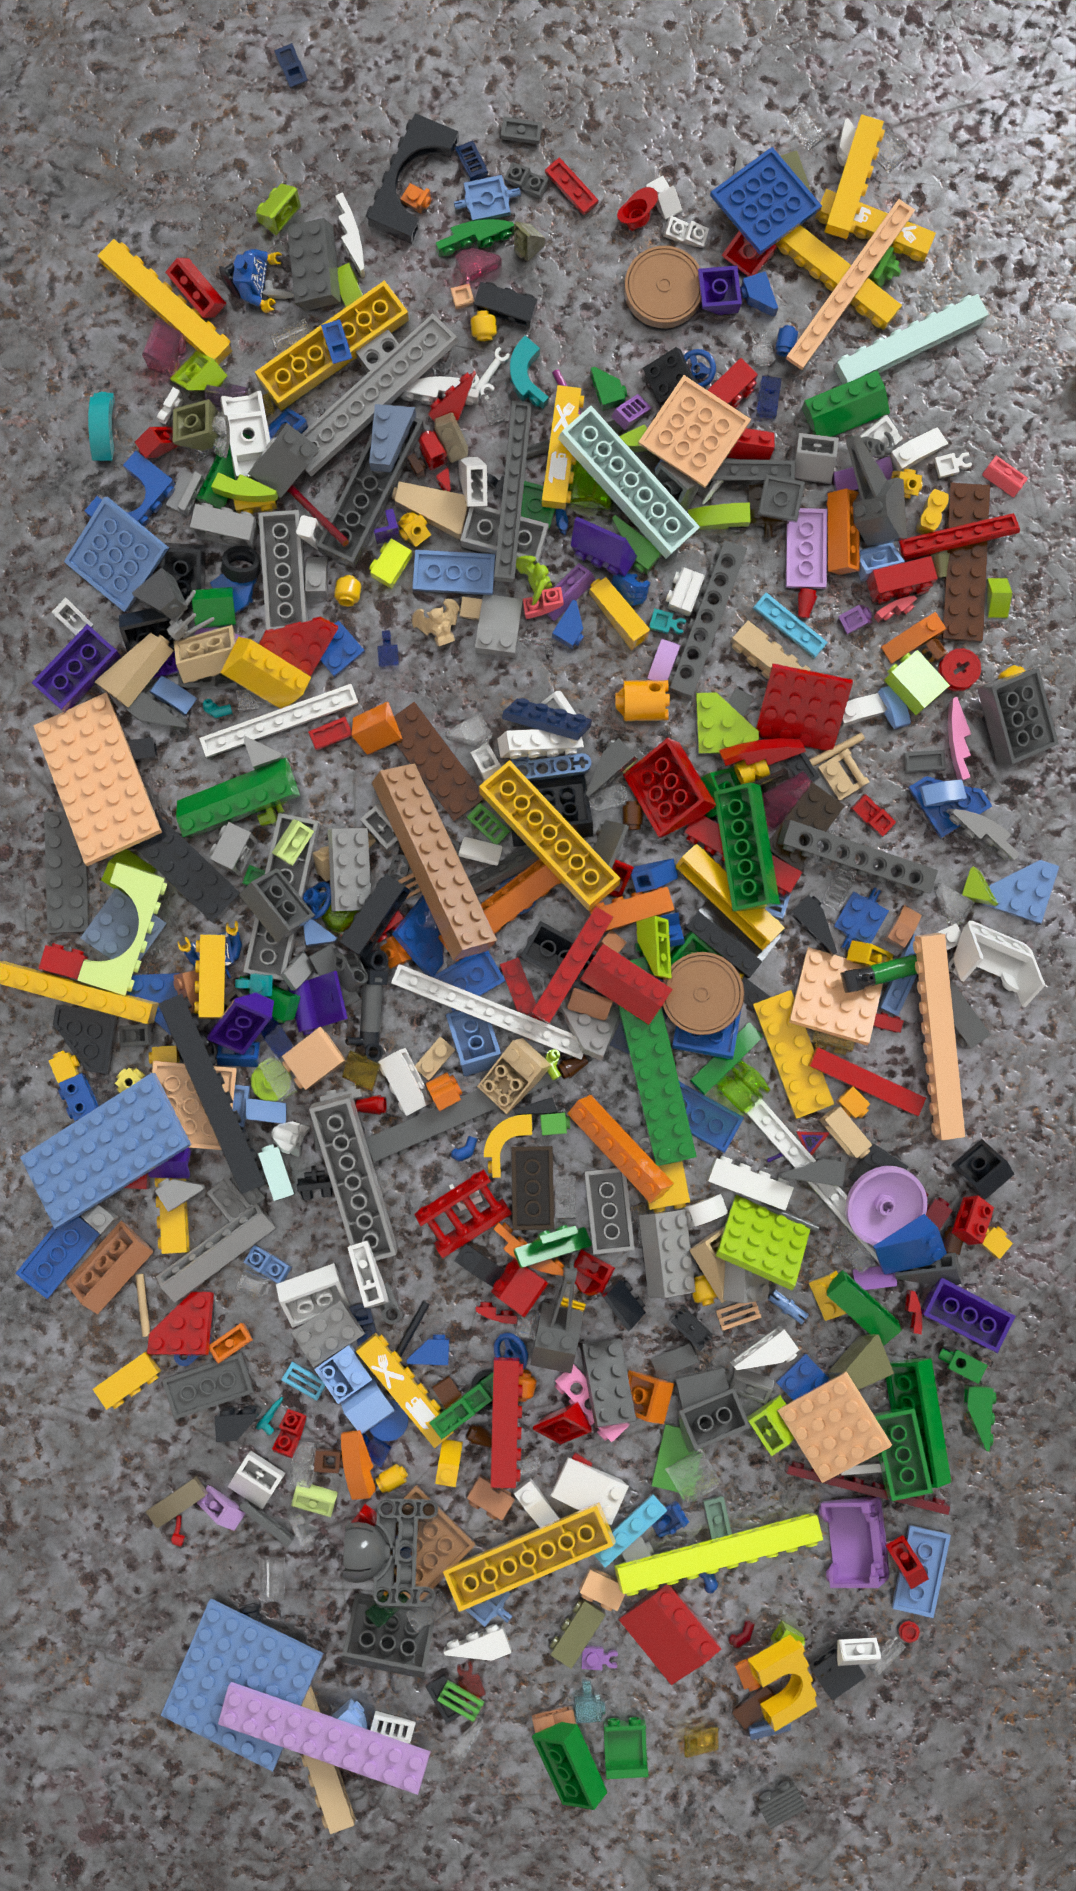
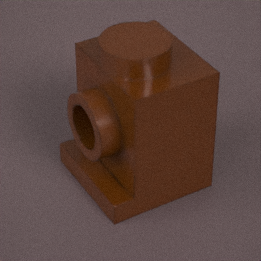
[314,1447,344,1474]

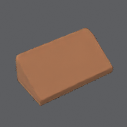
[567,988,613,1021]

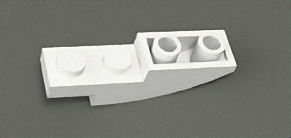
[399,376,479,405]

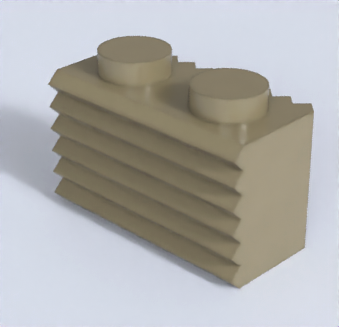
[434,412,468,463]

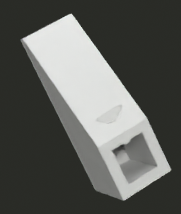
[444,1624,511,1661]

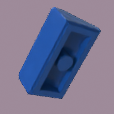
[216,1042,260,1067]

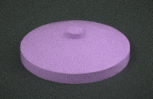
[845,1166,927,1245]

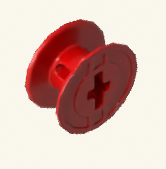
[938,648,981,692]

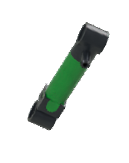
[840,953,949,993]

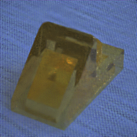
[684,1727,719,1758]

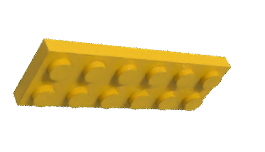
[752,990,834,1119]

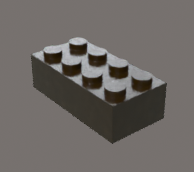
[769,782,845,870]
[511,1146,554,1230]

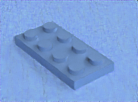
[413,550,495,595]
[892,1525,951,1618]

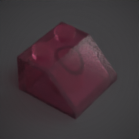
[142,318,186,377]

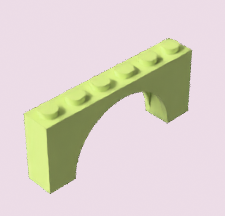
[78,862,167,996]

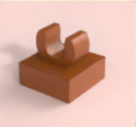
[921,637,948,663]

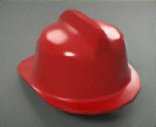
[617,187,658,231]

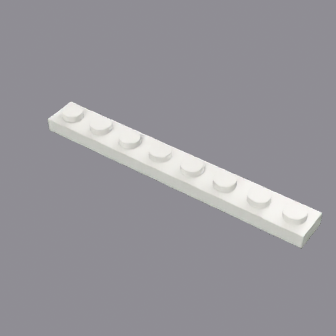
[199,684,359,758]

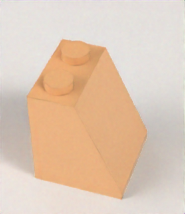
[282,1027,347,1090]

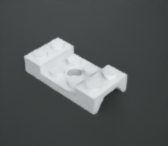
[220,391,270,480]

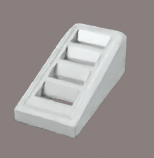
[296,515,324,550]
[370,1711,416,1744]

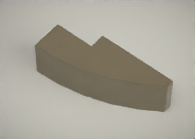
[145,1476,208,1528]

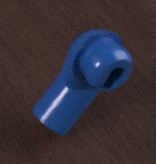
[451,1136,478,1161]
[699,1572,718,1594]

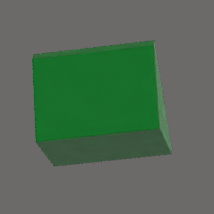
[192,587,236,629]

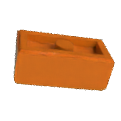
[209,1323,253,1364]

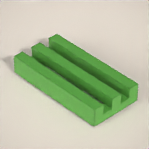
[437,1680,484,1722]

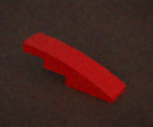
[719,738,806,766]

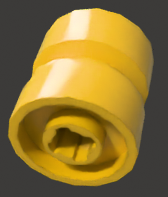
[734,759,770,785]

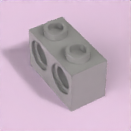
[356,329,399,373]

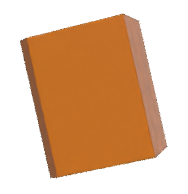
[351,702,403,755]

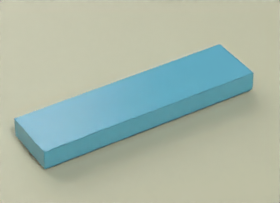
[753,593,828,659]

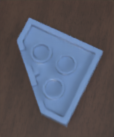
[982,860,1059,924]

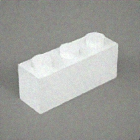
[378,1048,433,1116]

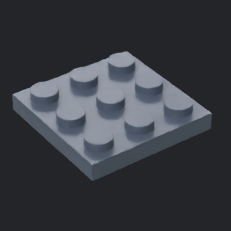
[80,888,167,961]

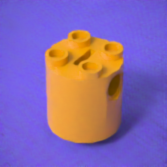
[615,680,670,721]

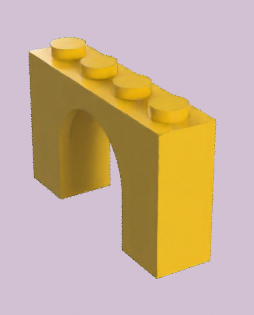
[748,1635,817,1732]

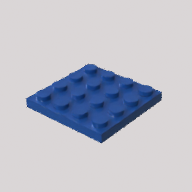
[710,147,822,255]

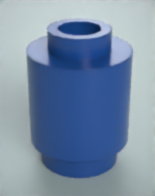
[775,325,798,357]

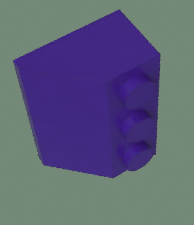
[571,517,637,577]
[207,993,274,1055]

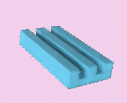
[282,1361,325,1401]

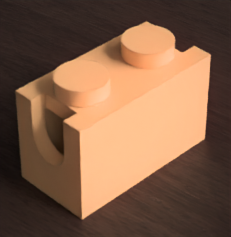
[579,1566,625,1611]

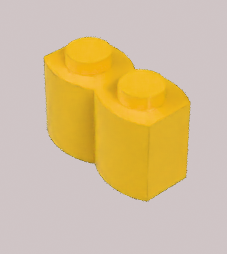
[916,489,949,534]

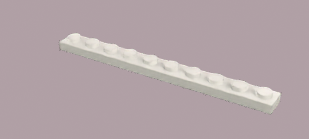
[391,964,584,1060]
[745,1098,880,1265]

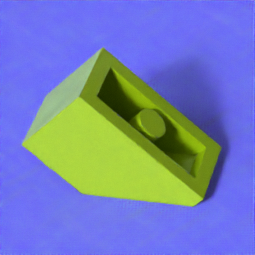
[771,1620,805,1646]

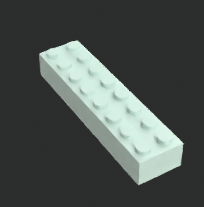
[558,406,700,559]

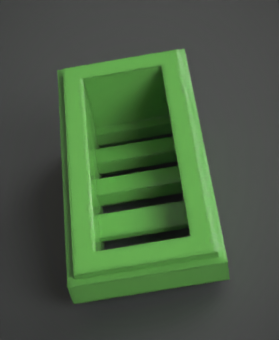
[467,803,510,845]

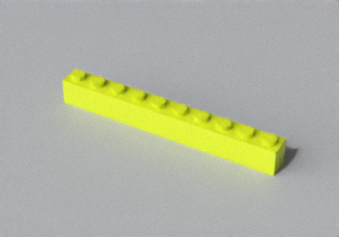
[614,1513,823,1596]

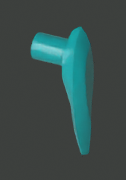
[256,1397,283,1436]

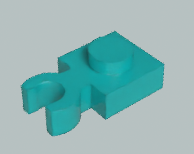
[649,608,686,635]

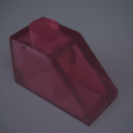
[455,248,502,284]

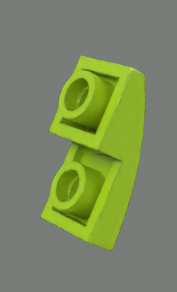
[337,262,363,307]

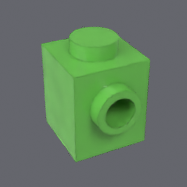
[540,1113,570,1135]

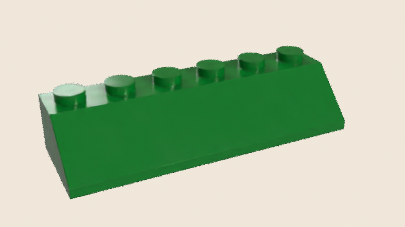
[176,758,300,839]
[714,782,780,912]
[886,1358,952,1488]

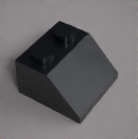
[952,1139,1015,1200]
[848,1143,909,1182]

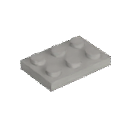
[291,1299,365,1367]

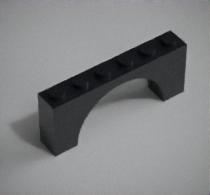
[366,113,459,244]

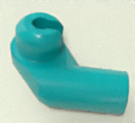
[203,699,233,718]

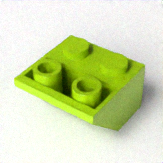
[747,1395,795,1456]

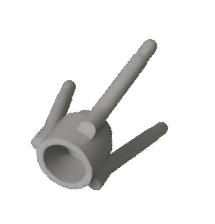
[167,590,214,641]

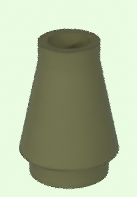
[930,550,950,578]

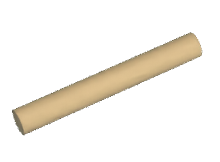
[809,733,865,766]
[135,1274,150,1337]

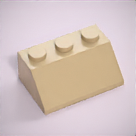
[174,625,236,683]

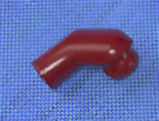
[728,1620,755,1648]

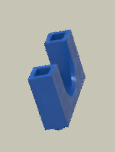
[84,451,175,527]

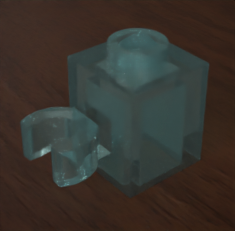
[575,1681,606,1723]

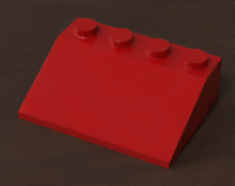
[623,738,716,838]
[618,1583,721,1685]

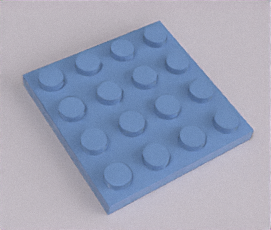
[64,497,169,612]

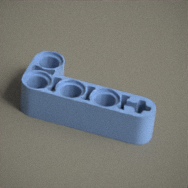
[511,753,591,781]

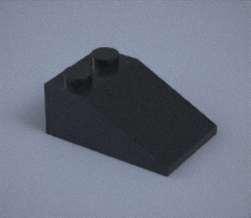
[161,543,206,609]
[600,1278,646,1332]

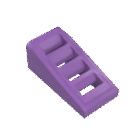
[611,394,652,430]

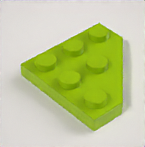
[696,692,759,754]

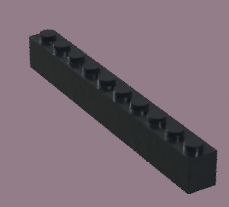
[158,993,266,1194]

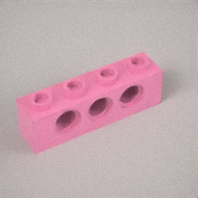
[554,1364,630,1442]

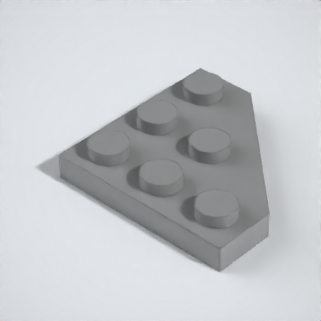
[558,989,619,1060]

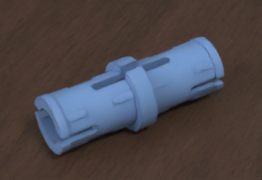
[768,1289,809,1324]

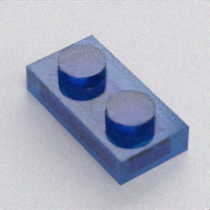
[756,375,782,419]
[260,1016,294,1059]

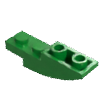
[436,219,514,257]

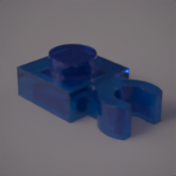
[362,1434,392,1467]

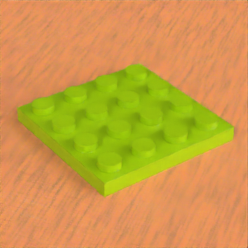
[716,1195,810,1290]

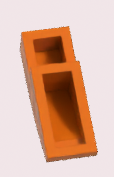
[341,1430,377,1500]

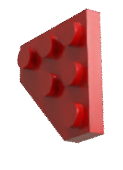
[258,616,338,676]
[147,1292,214,1355]

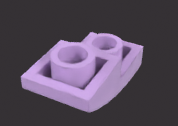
[648,639,681,680]

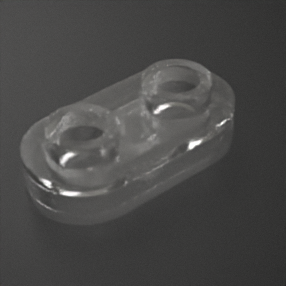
[589,785,628,812]
[288,1511,316,1553]

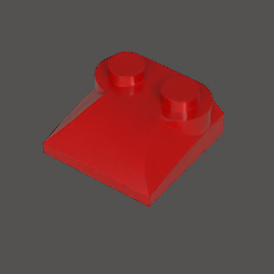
[721,231,778,277]

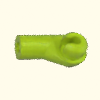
[545,1049,562,1081]

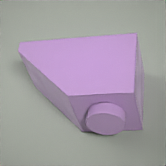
[197,1485,245,1531]

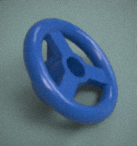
[684,349,716,388]
[303,882,331,919]
[494,1333,528,1369]

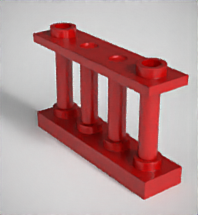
[414,1169,512,1259]

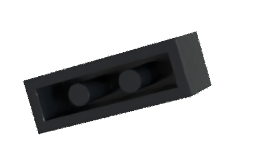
[474,282,537,328]

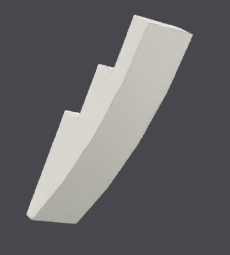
[335,193,365,278]

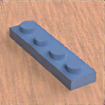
[878,934,917,1016]

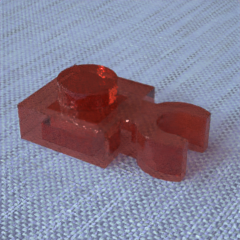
[457,1660,486,1702]

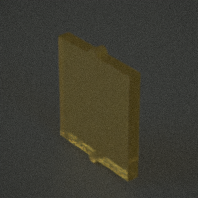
[342,1050,381,1091]

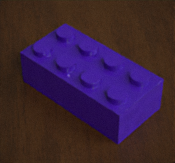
[31,624,121,713]

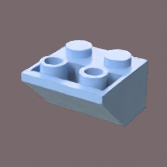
[314,1343,374,1404]

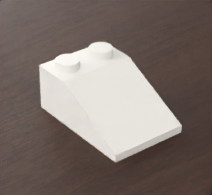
[730,1326,799,1370]
[550,1457,629,1525]

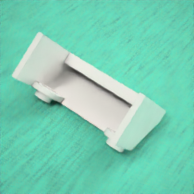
[953,921,1045,1007]

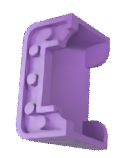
[819,1496,889,1588]

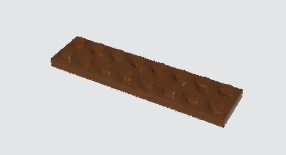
[942,482,990,643]

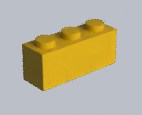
[93,1351,161,1410]

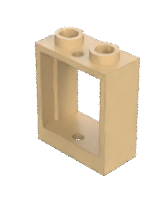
[819,1106,872,1158]

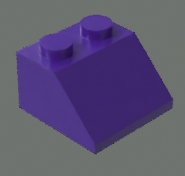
[698,266,742,315]

